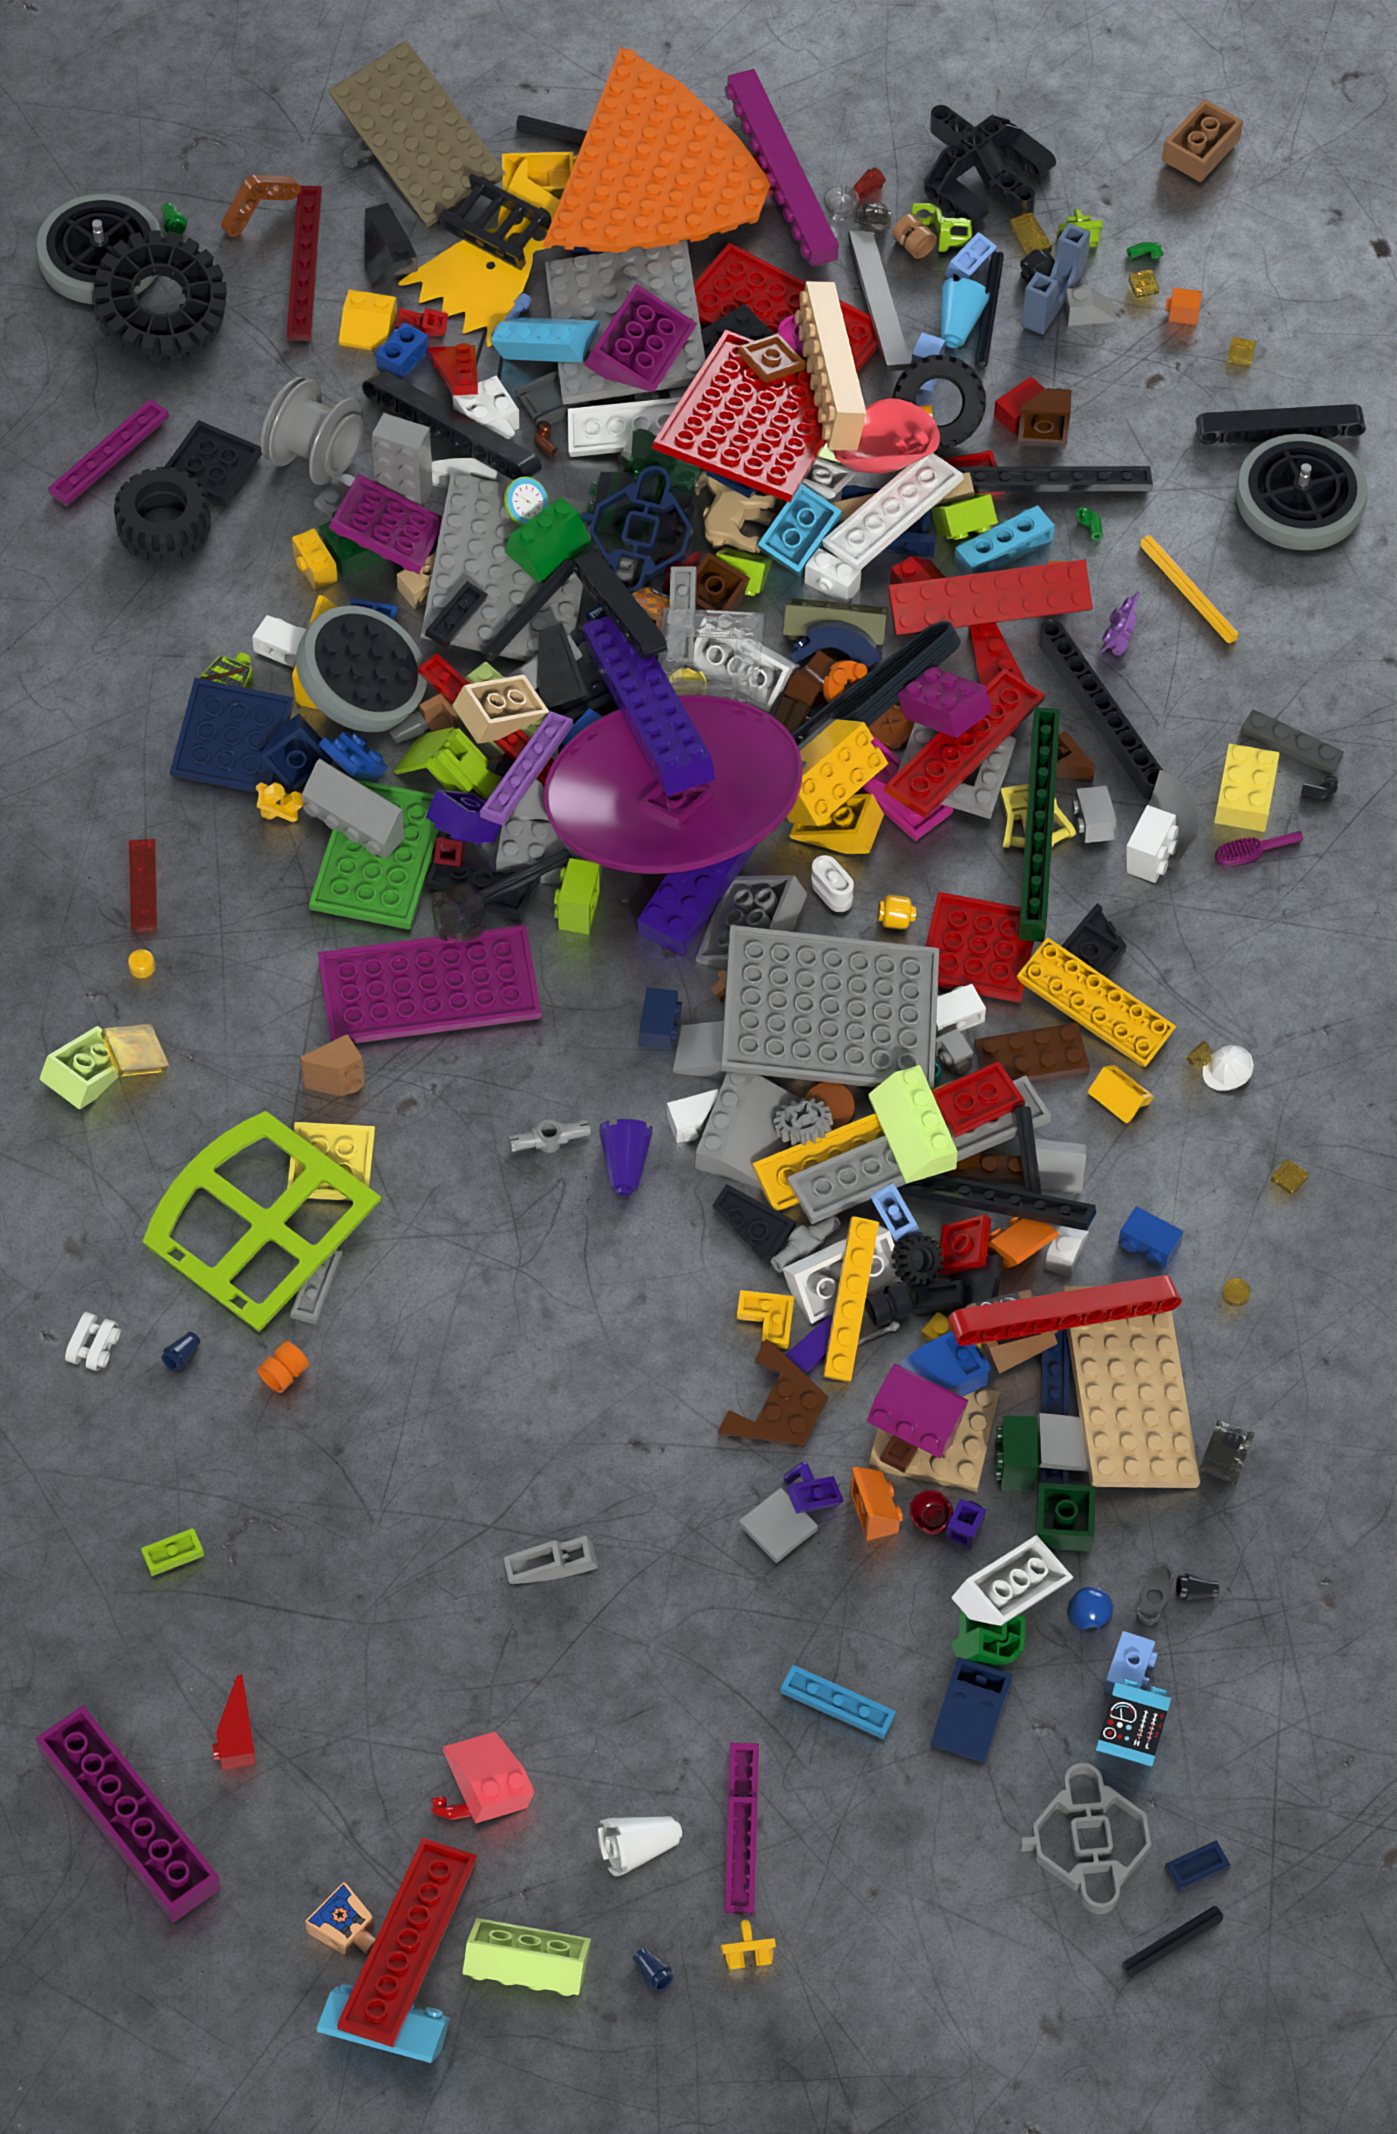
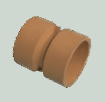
[892,213,937,259]

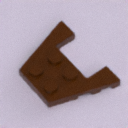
[718,1339,829,1447]

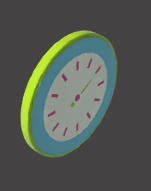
[504,477,549,526]

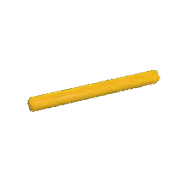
[1140,535,1239,644]

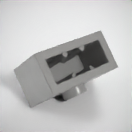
[1072,786,1117,843]

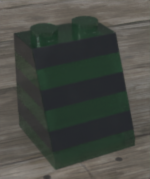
[585,472,664,542]

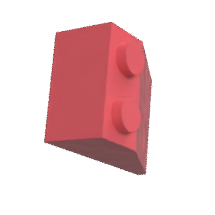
[442,1732,534,1824]

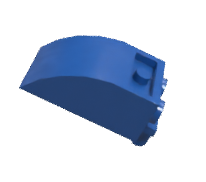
[898,1331,990,1397]

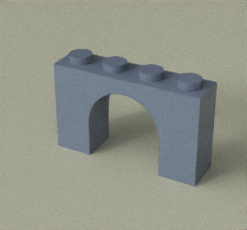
[1021,223,1090,335]

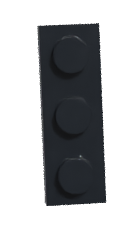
[425,581,488,649]

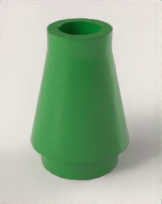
[161,202,187,235]

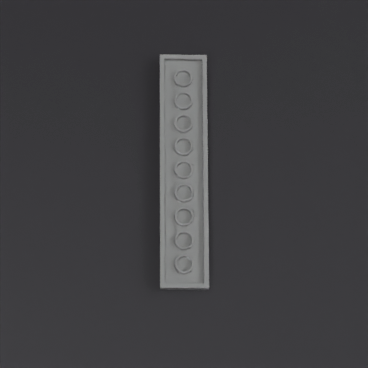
[787,1076,1051,1224]

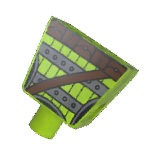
[199,652,254,689]

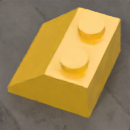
[339,289,397,351]

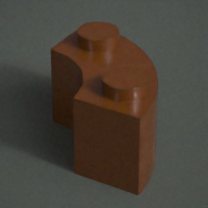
[784,650,843,709]

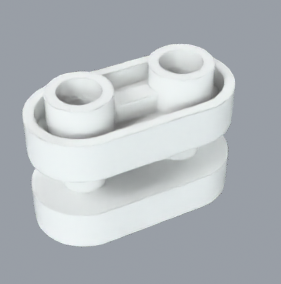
[811,855,854,912]
[65,1312,121,1371]

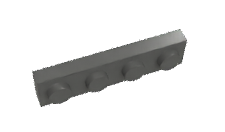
[1240,709,1344,775]

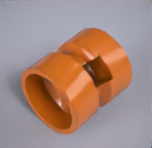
[257,1341,309,1393]

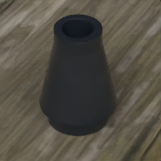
[1176,1573,1219,1601]

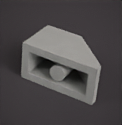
[1064,287,1116,326]

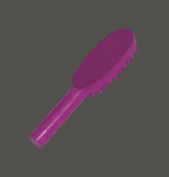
[1215,831,1303,866]

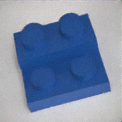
[318,732,388,783]

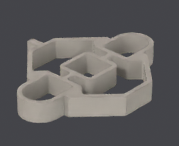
[1020,1763,1152,1914]

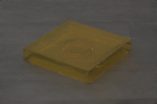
[101,1024,169,1076]

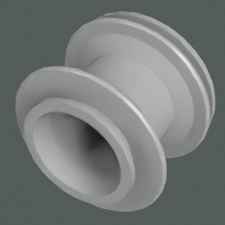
[260,377,364,486]

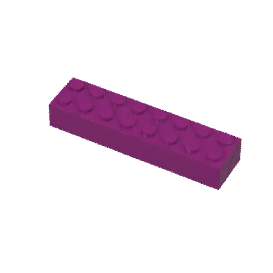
[35,1706,221,1923]

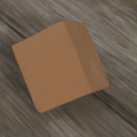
[419,693,458,732]

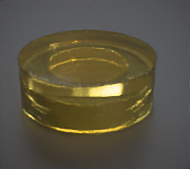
[1222,1278,1250,1307]

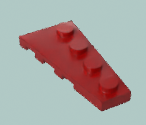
[426,343,478,396]

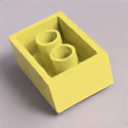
[1214,743,1280,832]

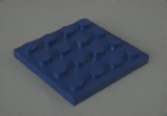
[170,678,295,794]

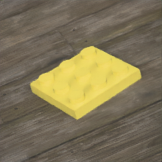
[287,1122,375,1201]

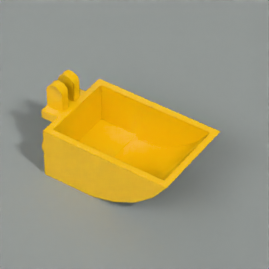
[502,152,578,200]

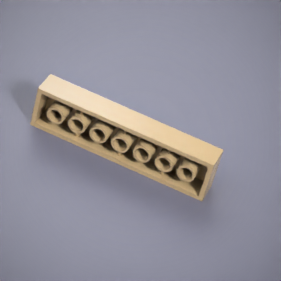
[795,281,866,451]

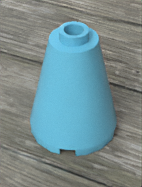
[940,278,990,348]

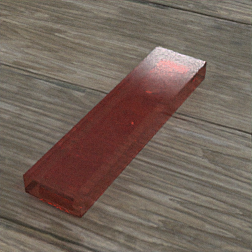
[129,839,158,932]

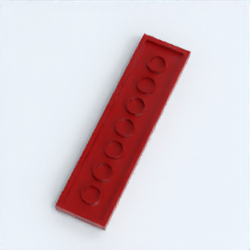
[888,559,1093,636]
[884,668,1045,819]
[337,1837,477,2048]

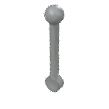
[857,1321,900,1348]

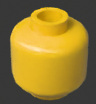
[877,895,916,930]

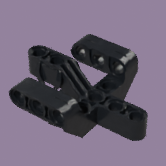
[924,105,1056,227]

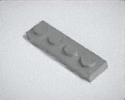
[668,567,697,666]

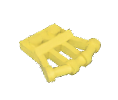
[1000,784,1076,848]

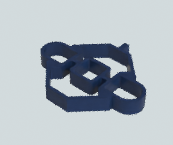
[581,466,693,593]

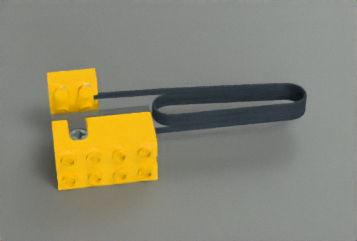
[783,621,961,826]

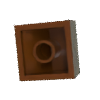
[1018,388,1072,444]
[696,552,750,625]

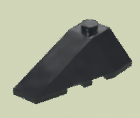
[365,203,418,288]

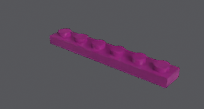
[48,399,169,506]

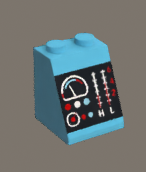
[1096,1678,1172,1766]

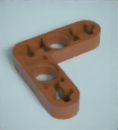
[221,175,301,237]

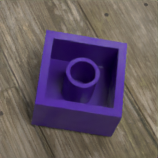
[426,789,501,845]

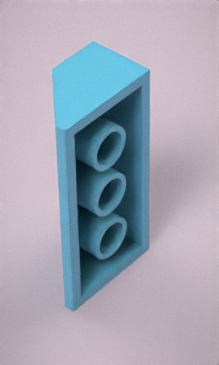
[490,318,601,363]
[316,1984,450,2063]

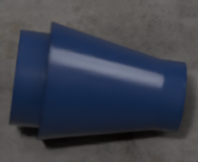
[161,1332,200,1371]
[633,1947,674,1992]

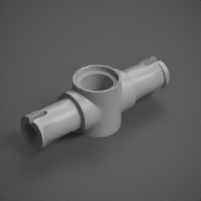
[508,1119,591,1153]
[771,1215,841,1273]

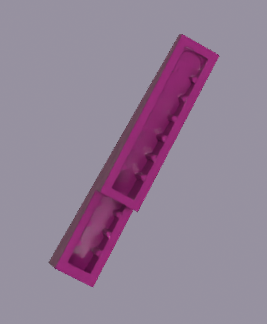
[725,1742,759,1914]

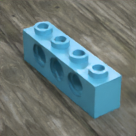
[954,505,1055,575]

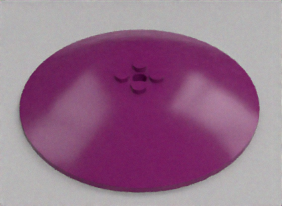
[544,695,803,874]

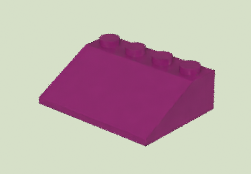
[584,284,697,393]

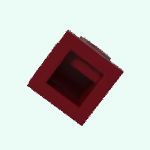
[434,834,467,867]

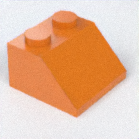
[987,1217,1059,1271]
[850,1466,903,1541]

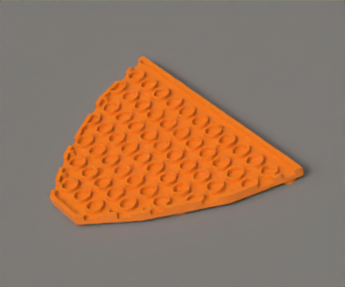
[543,47,770,253]

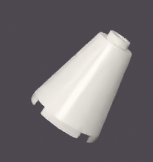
[598,1816,682,1876]

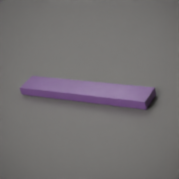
[480,711,573,826]

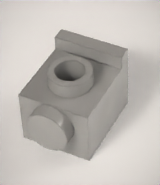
[935,1028,974,1074]

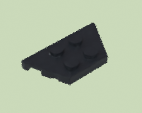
[1061,903,1127,976]

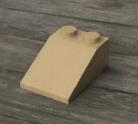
[452,674,549,744]

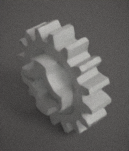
[774,1098,833,1146]

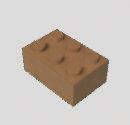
[1162,99,1243,182]

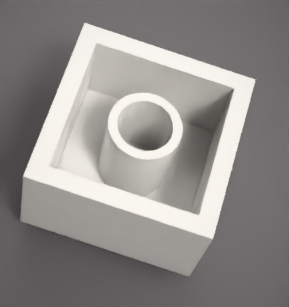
[1127,805,1179,883]

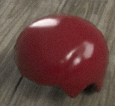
[910,1490,953,1535]

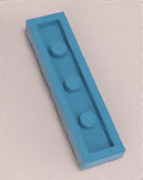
[780,1665,896,1740]

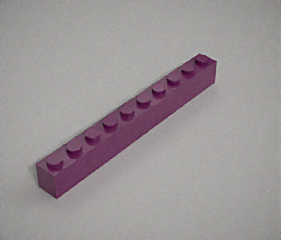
[725,69,839,267]

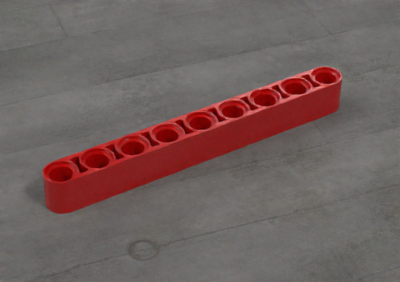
[948,1275,1182,1346]

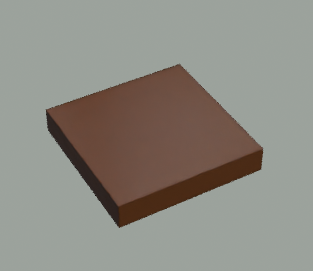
[737,334,806,383]

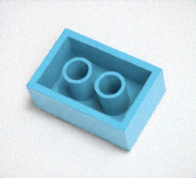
[758,484,843,577]

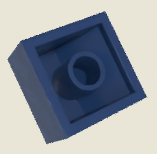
[260,713,333,791]

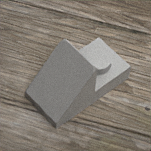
[314,474,355,519]

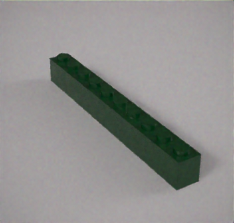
[1018,707,1060,942]

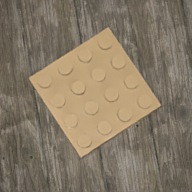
[868,1388,1000,1493]

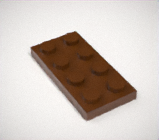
[974,1022,1090,1082]

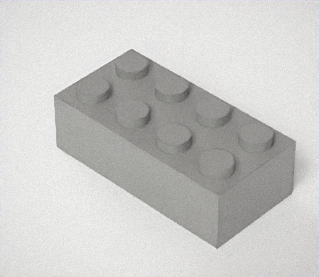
[372,413,433,507]
[496,818,603,885]

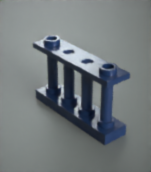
[836,485,936,558]

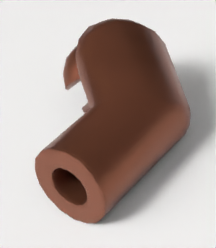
[534,422,558,457]

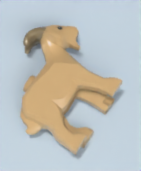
[694,470,779,553]

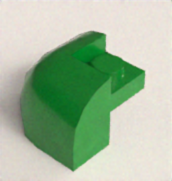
[952,1610,1025,1668]

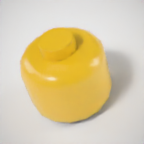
[128,949,155,978]

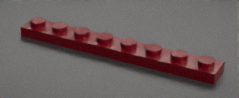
[287,185,322,341]

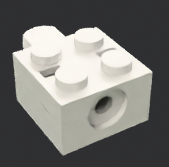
[453,376,519,443]

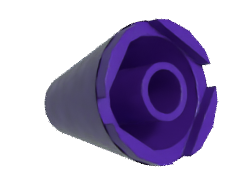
[599,1119,653,1196]

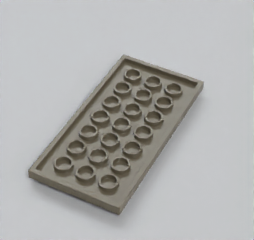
[328,40,506,228]

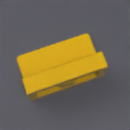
[1088,1065,1154,1123]

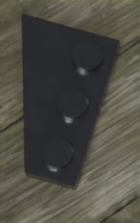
[538,623,588,709]
[712,1184,796,1269]

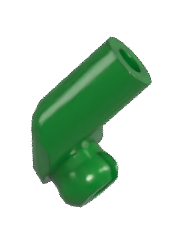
[1126,242,1164,259]
[1076,507,1103,540]

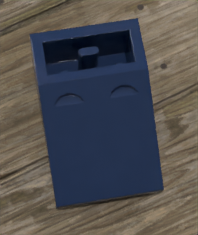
[930,1657,1013,1763]

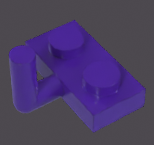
[783,1462,844,1514]

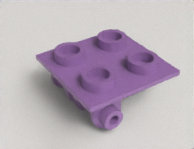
[1101,591,1140,655]

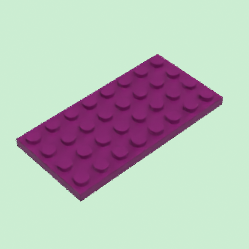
[318,925,541,1044]

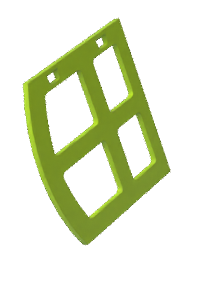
[143,1111,382,1332]

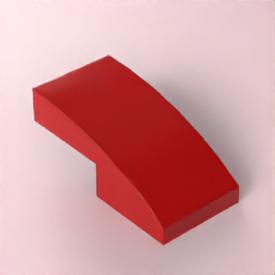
[395,308,448,337]

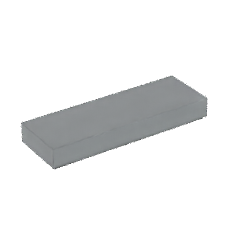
[290,1250,343,1325]

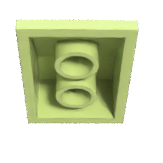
[40,1026,137,1109]

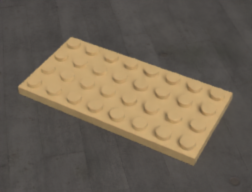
[1061,1286,1200,1488]

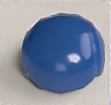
[1067,1586,1114,1630]

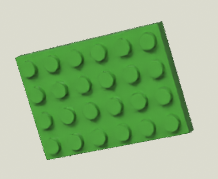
[309,778,441,930]

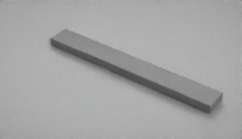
[848,230,911,371]

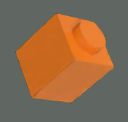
[1165,287,1202,325]

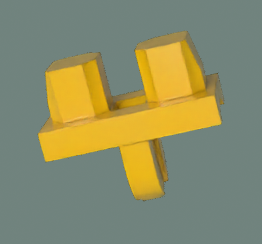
[256,782,303,822]
[720,1919,776,1970]

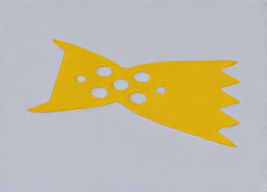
[398,159,560,347]

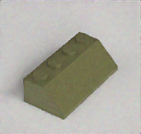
[783,597,888,645]

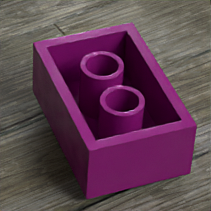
[897,667,992,738]

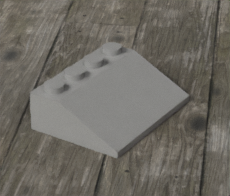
[695,875,807,971]
[695,1071,801,1189]

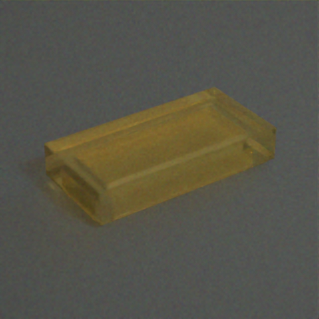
[1010,212,1053,254]

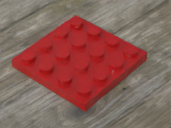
[925,891,1034,1003]

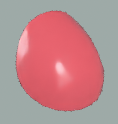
[834,398,940,474]

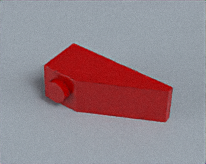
[212,1674,256,1770]

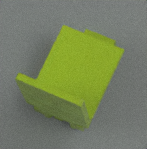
[393,727,501,801]

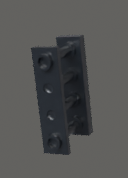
[439,173,552,270]

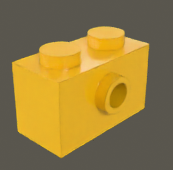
[292,528,338,591]

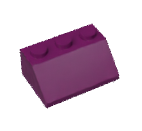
[866,1364,969,1458]

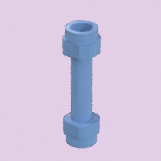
[491,293,532,337]

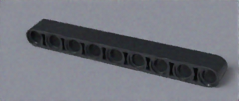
[362,370,542,480]
[1039,619,1163,800]

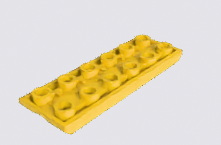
[1017,937,1177,1067]

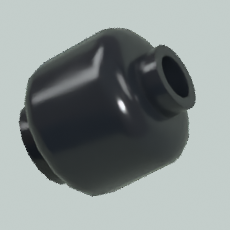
[1020,249,1055,284]

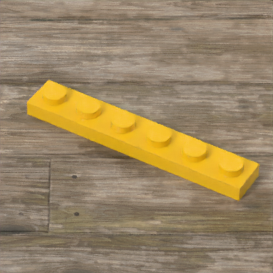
[822,1216,879,1383]

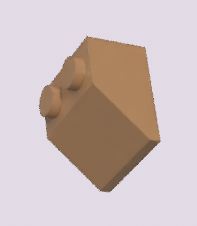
[300,1034,365,1097]

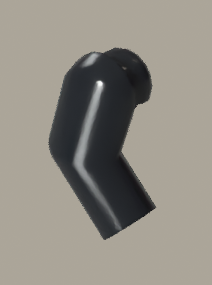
[1301,775,1339,799]

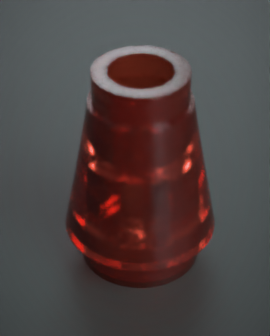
[850,167,886,201]

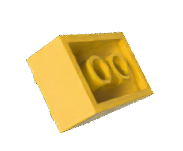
[789,794,884,854]

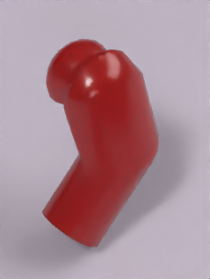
[431,1796,472,1820]

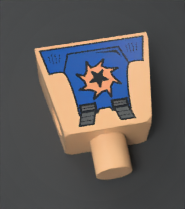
[305,1882,376,1955]

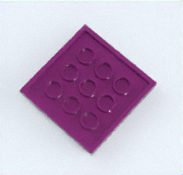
[329,473,442,574]

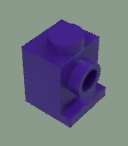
[945,1499,986,1549]

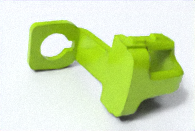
[911,203,972,252]

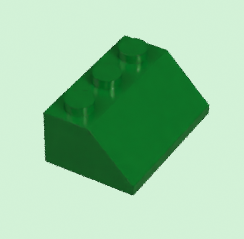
[505,496,592,584]

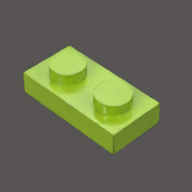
[141,1528,204,1577]

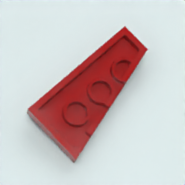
[968,623,1026,687]

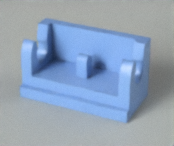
[945,232,997,282]

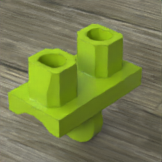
[1056,209,1103,247]

